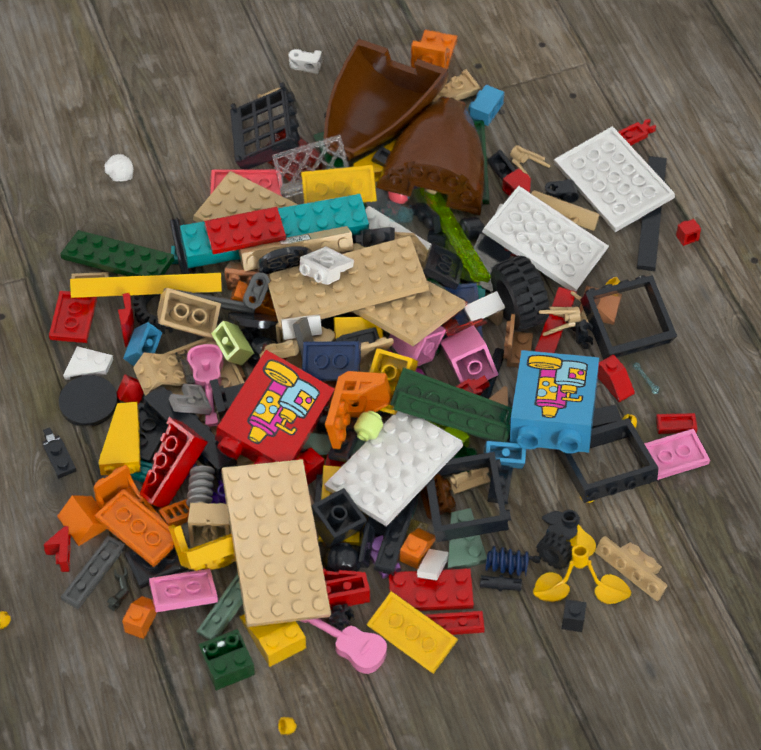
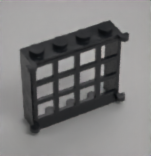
[230,82,300,170]

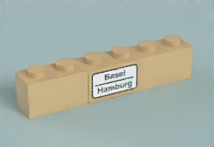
[239,226,354,271]

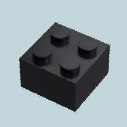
[311,488,367,548]

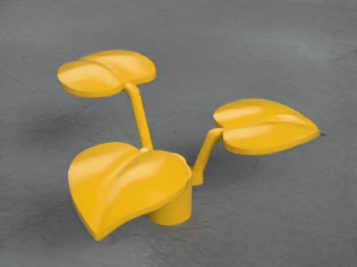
[533,525,631,604]

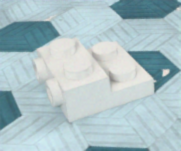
[299,247,354,284]

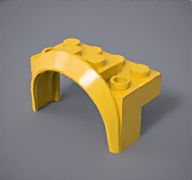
[168,525,236,571]

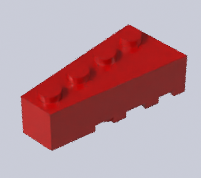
[139,417,208,508]

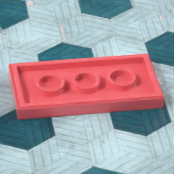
[210,169,283,196]

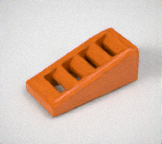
[158,499,190,526]

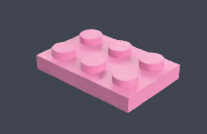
[644,429,710,480]
[149,569,218,612]

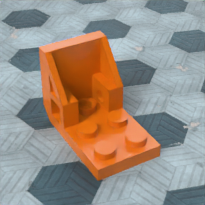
[411,30,457,69]
[325,371,392,449]

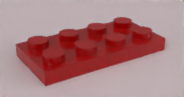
[204,207,286,255]
[388,569,474,611]

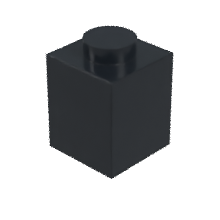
[561,599,587,632]

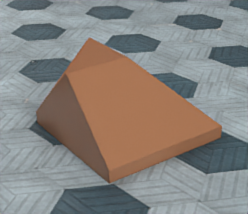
[579,286,623,325]

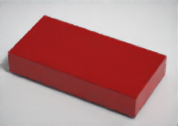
[656,413,698,434]

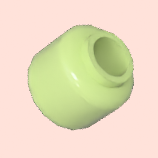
[354,411,383,441]

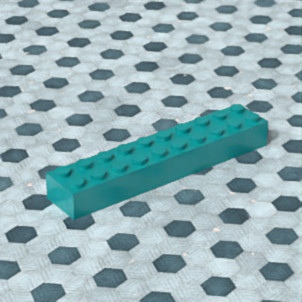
[180,194,369,268]

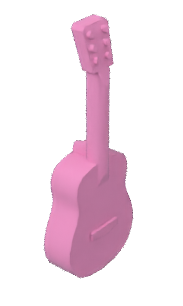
[187,344,224,427]
[300,618,387,674]

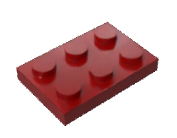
[49,291,97,343]

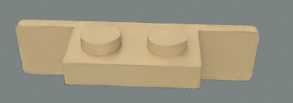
[531,190,599,231]
[595,536,667,601]

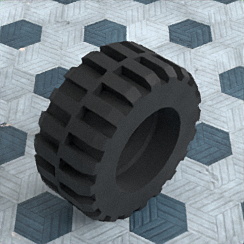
[491,255,550,331]

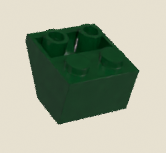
[199,629,255,691]

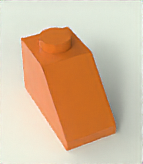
[400,528,436,570]
[122,596,157,639]

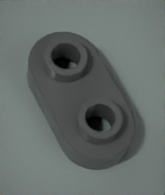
[243,272,270,309]

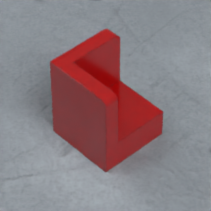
[116,374,144,404]

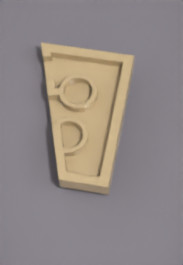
[431,69,481,105]

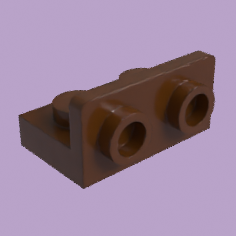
[420,474,456,519]

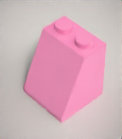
[440,325,498,383]
[388,326,446,366]

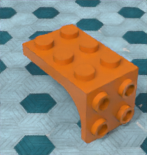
[94,465,167,524]

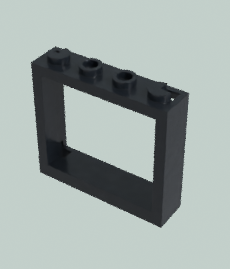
[580,275,677,360]
[556,418,659,503]
[427,452,511,542]

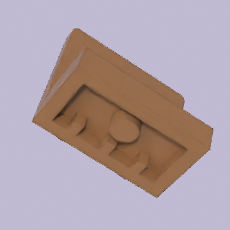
[504,314,533,367]

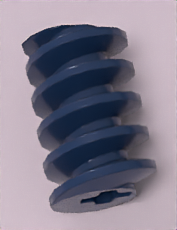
[485,546,529,577]

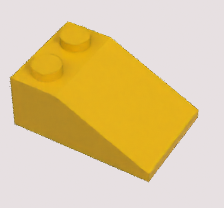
[369,348,419,415]
[240,614,306,667]

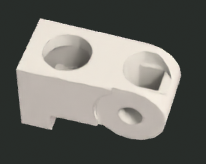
[289,49,322,74]

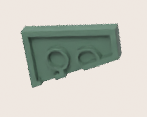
[448,508,487,570]

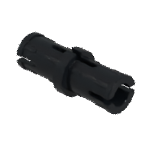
[480,575,522,592]

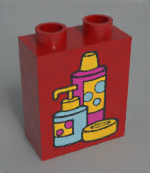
[215,350,335,465]

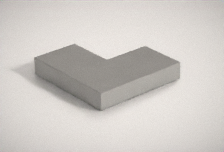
[169,384,212,415]

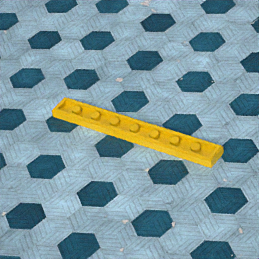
[70,273,222,298]

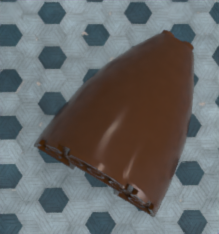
[323,39,448,162]
[376,96,484,216]

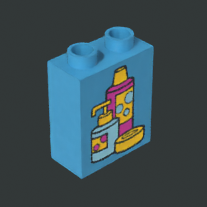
[510,350,599,453]

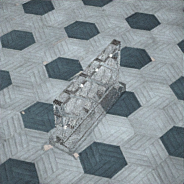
[272,135,349,198]

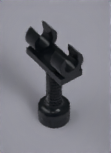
[566,319,593,349]

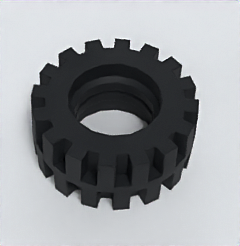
[536,532,573,570]

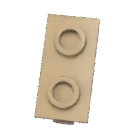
[446,467,490,494]

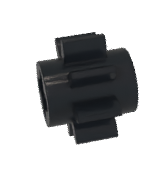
[240,326,262,344]
[329,603,355,630]

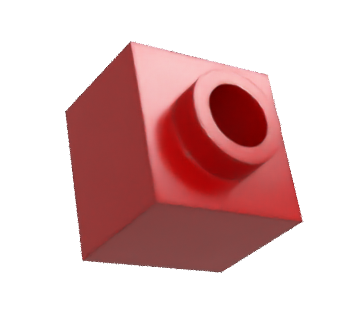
[676,219,701,246]

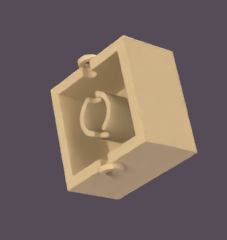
[188,502,231,547]

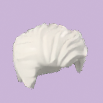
[104,154,134,181]

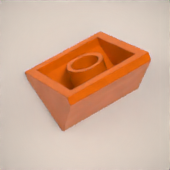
[57,495,107,546]

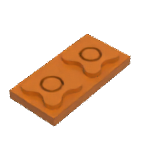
[95,489,175,567]

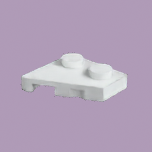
[63,346,113,380]

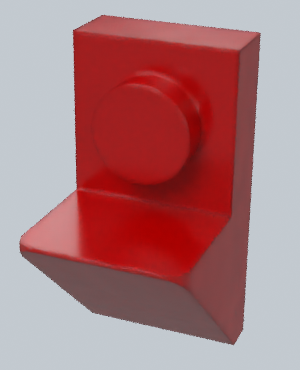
[43,526,71,572]

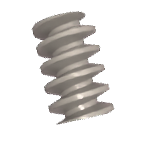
[186,466,215,507]

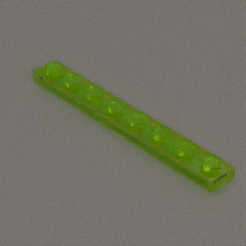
[419,188,491,283]

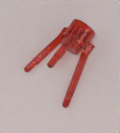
[442,301,487,338]

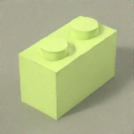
[211,321,254,365]

